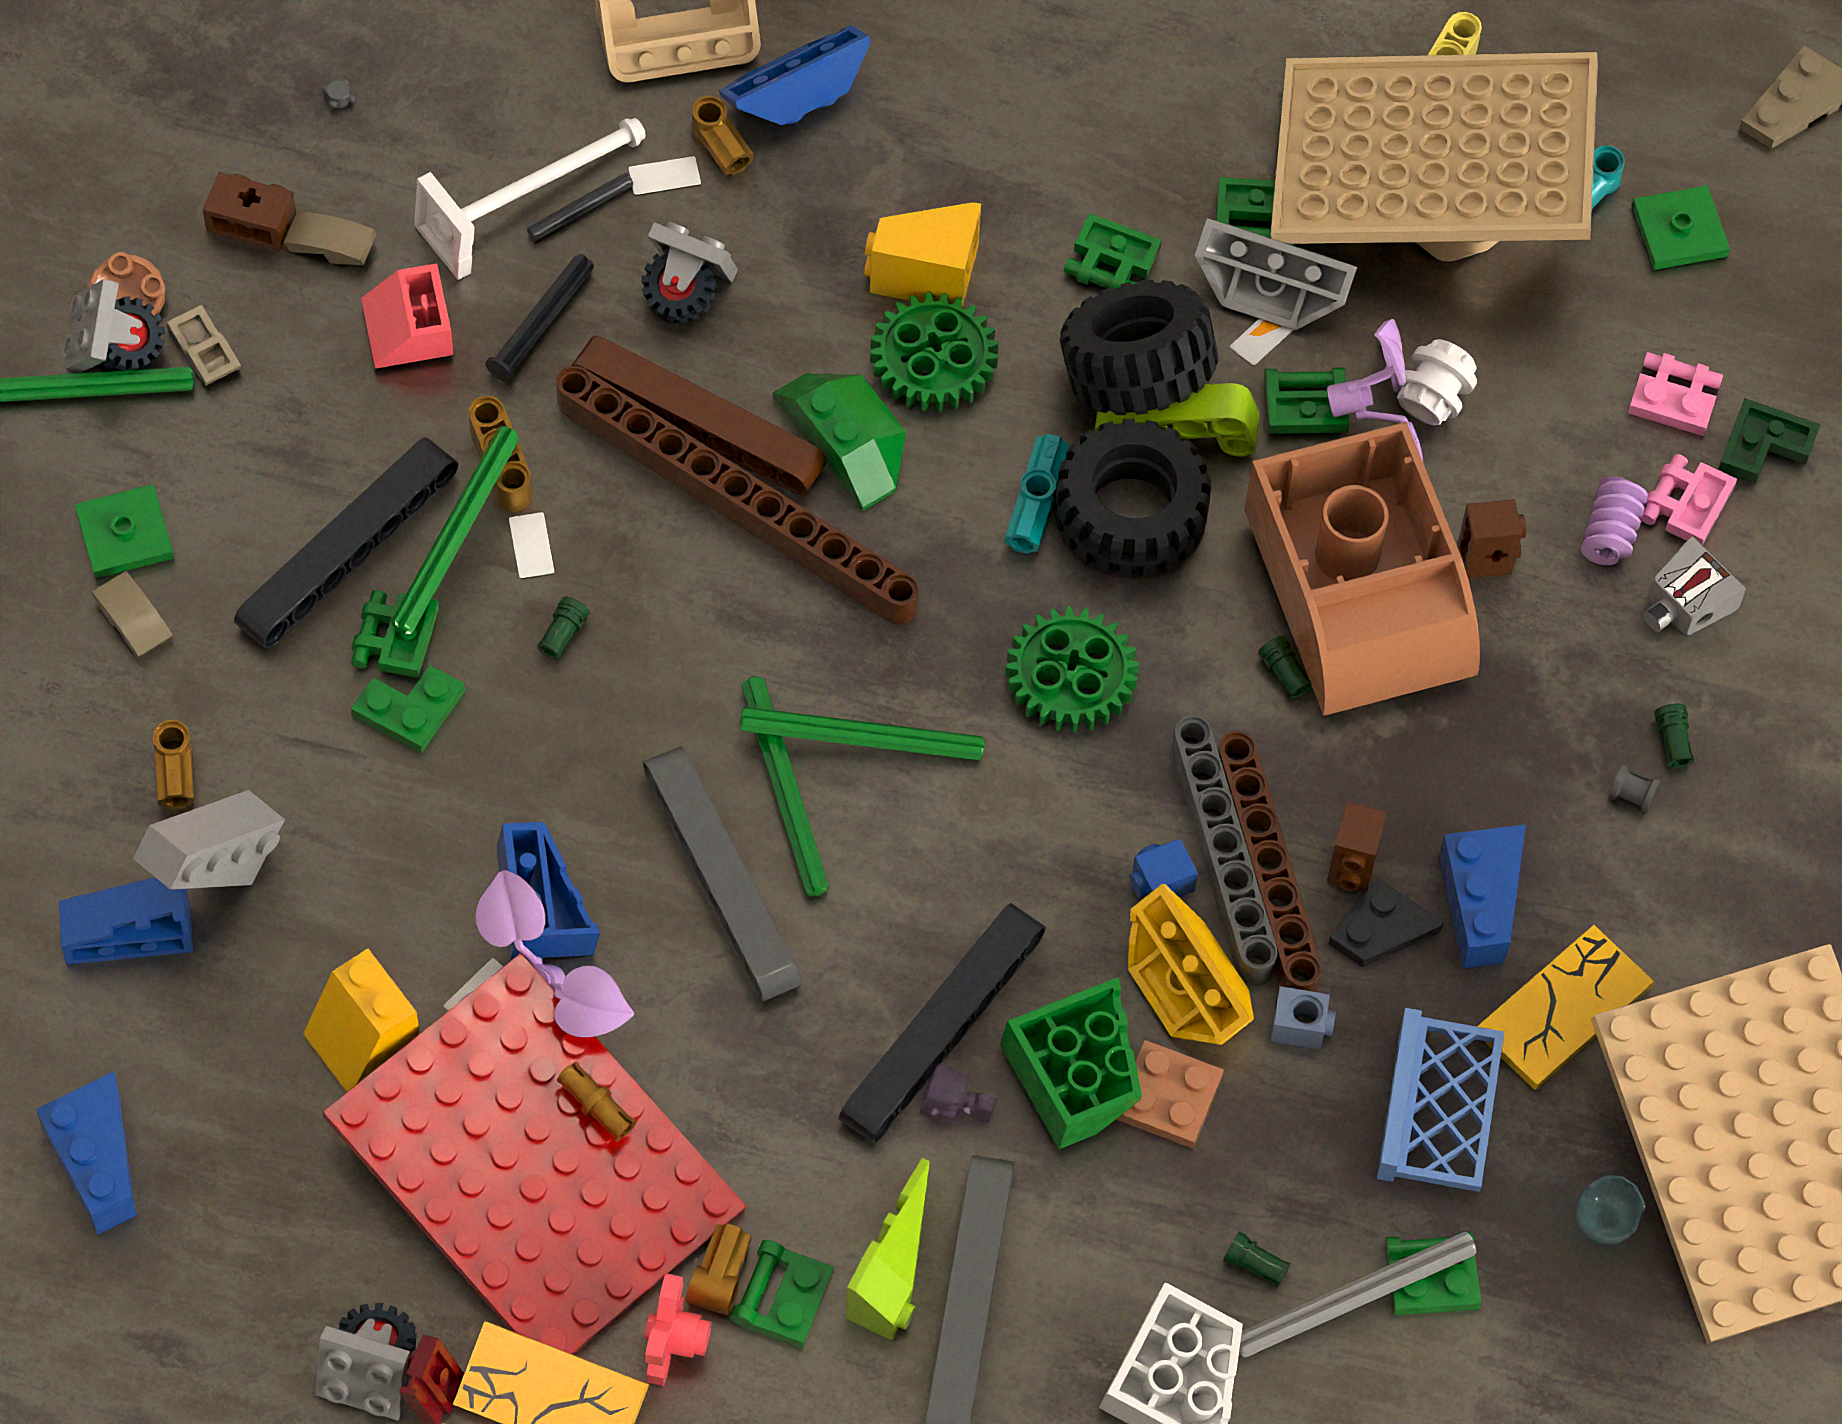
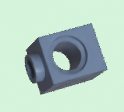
[1270,986,1336,1050]

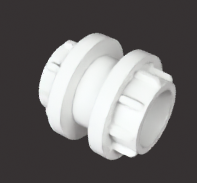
[1397,339,1477,425]

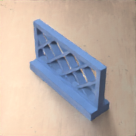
[1376,1008,1504,1192]

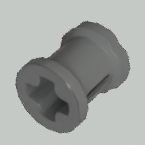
[1609,763,1661,813]

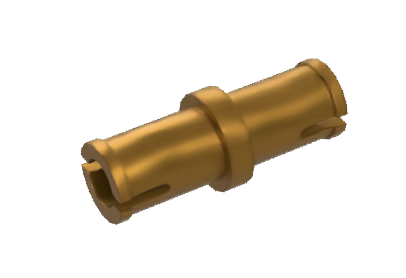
[557,1061,636,1142]

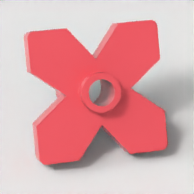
[645,1273,712,1386]

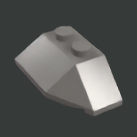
[1195,218,1357,330]

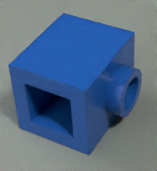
[1129,839,1198,898]

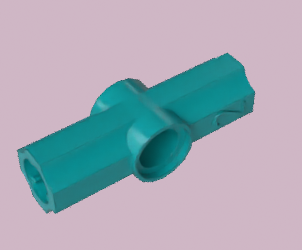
[1004,433,1070,554]

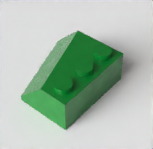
[1000,977,1142,1149]

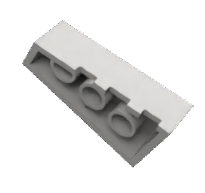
[133,790,285,889]

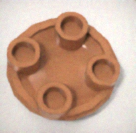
[87,252,165,316]

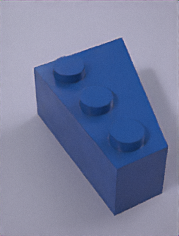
[496,822,600,959]
[1438,824,1526,969]
[59,877,194,965]
[36,1071,137,1235]

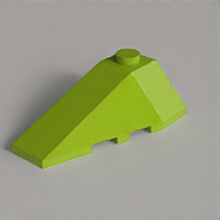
[846,1158,930,1341]

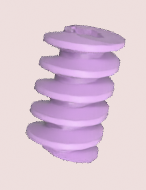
[1581,476,1648,566]

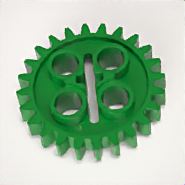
[870,292,999,412]
[1005,606,1139,733]

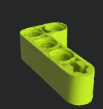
[1095,383,1259,457]

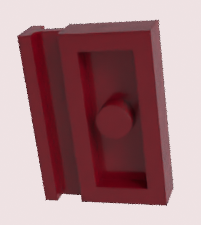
[399,1334,465,1424]

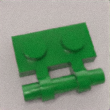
[1064,213,1162,289]
[351,590,439,678]

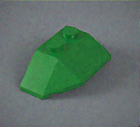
[772,373,906,511]

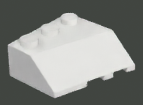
[1099,1282,1243,1424]

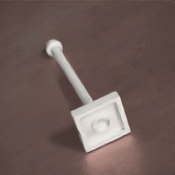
[414,118,645,280]

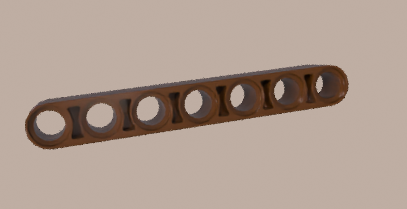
[571,336,827,495]
[1218,731,1322,992]

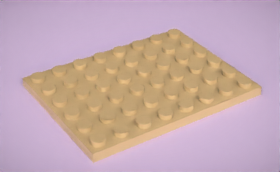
[1271,52,1598,244]
[1591,944,1842,1344]

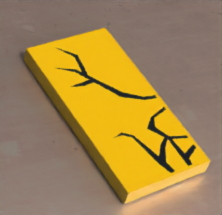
[1477,925,1654,1090]
[453,1321,649,1424]

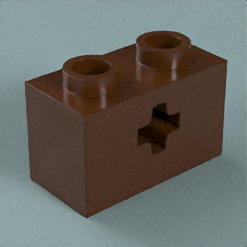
[202,172,296,251]
[1457,499,1527,578]
[1327,802,1387,892]

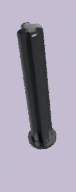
[485,254,594,382]

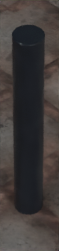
[527,172,633,242]

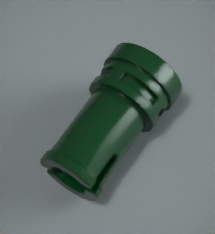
[537,596,590,660]
[1258,636,1312,699]
[1654,703,1694,768]
[1223,1231,1291,1288]

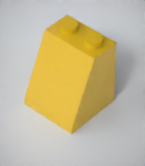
[864,202,981,308]
[303,949,420,1093]

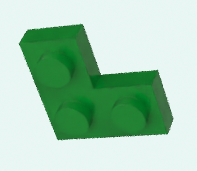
[351,665,466,754]

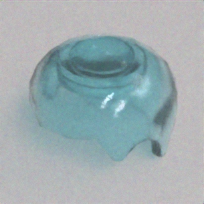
[1576,1174,1645,1245]

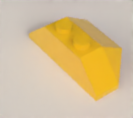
[1128,884,1254,1045]

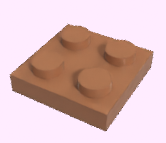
[1116,1040,1224,1149]

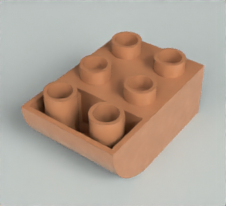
[1244,422,1480,716]

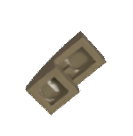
[284,211,377,265]
[166,304,241,386]
[91,571,173,659]

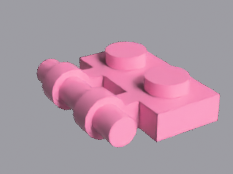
[1628,352,1723,436]
[1640,454,1737,545]

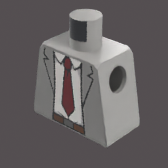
[1643,536,1746,635]

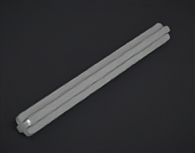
[1239,1232,1476,1357]

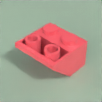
[361,263,454,369]

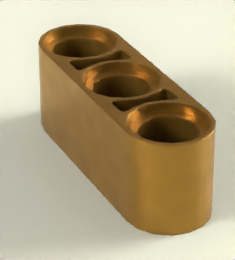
[468,396,532,512]

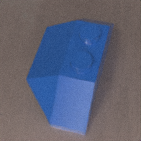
[719,25,871,125]

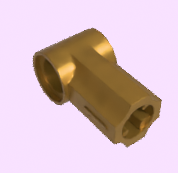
[691,96,754,176]
[152,720,194,810]
[686,1223,751,1315]

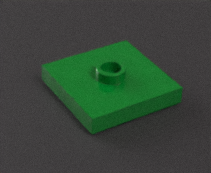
[1631,185,1730,270]
[74,484,174,579]

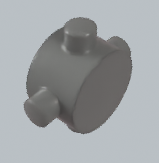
[322,79,355,109]

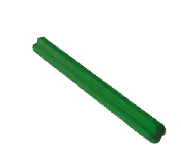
[0,367,194,402]
[391,426,519,635]
[741,676,829,897]
[739,707,985,760]

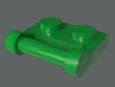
[1216,177,1294,245]
[1264,367,1350,434]
[1385,1231,1482,1316]
[730,1240,834,1349]

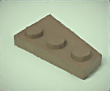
[1739,45,1842,149]

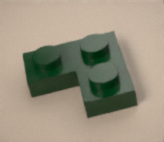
[1718,398,1821,483]

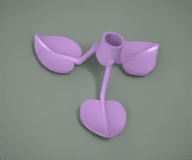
[1327,319,1423,461]
[458,870,634,1037]

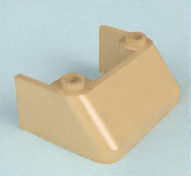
[594,0,761,82]

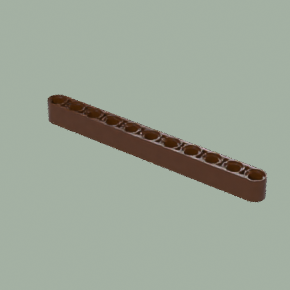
[556,366,919,624]

